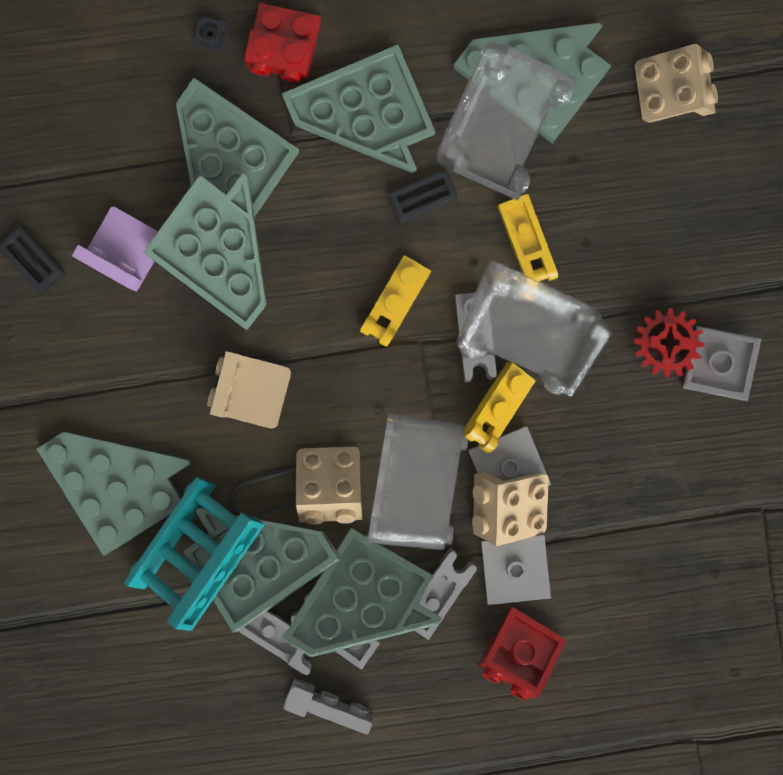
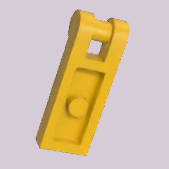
[497,194,558,289]
[360,255,431,347]
[463,362,535,454]

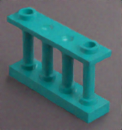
[124,477,265,631]

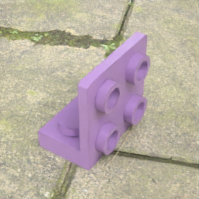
[72,207,158,292]

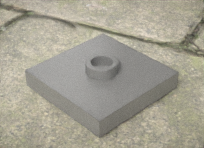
[683,326,762,401]
[468,426,551,486]
[480,534,551,605]

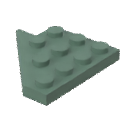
[453,23,611,144]
[282,45,435,173]
[176,78,299,217]
[143,173,267,330]
[37,432,192,556]
[183,508,341,633]
[283,528,442,657]

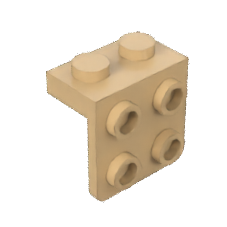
[635,44,718,123]
[207,351,291,428]
[296,447,362,525]
[472,472,549,546]

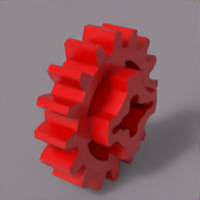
[632,308,705,378]

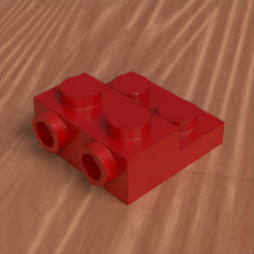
[244,3,322,83]
[477,607,567,701]

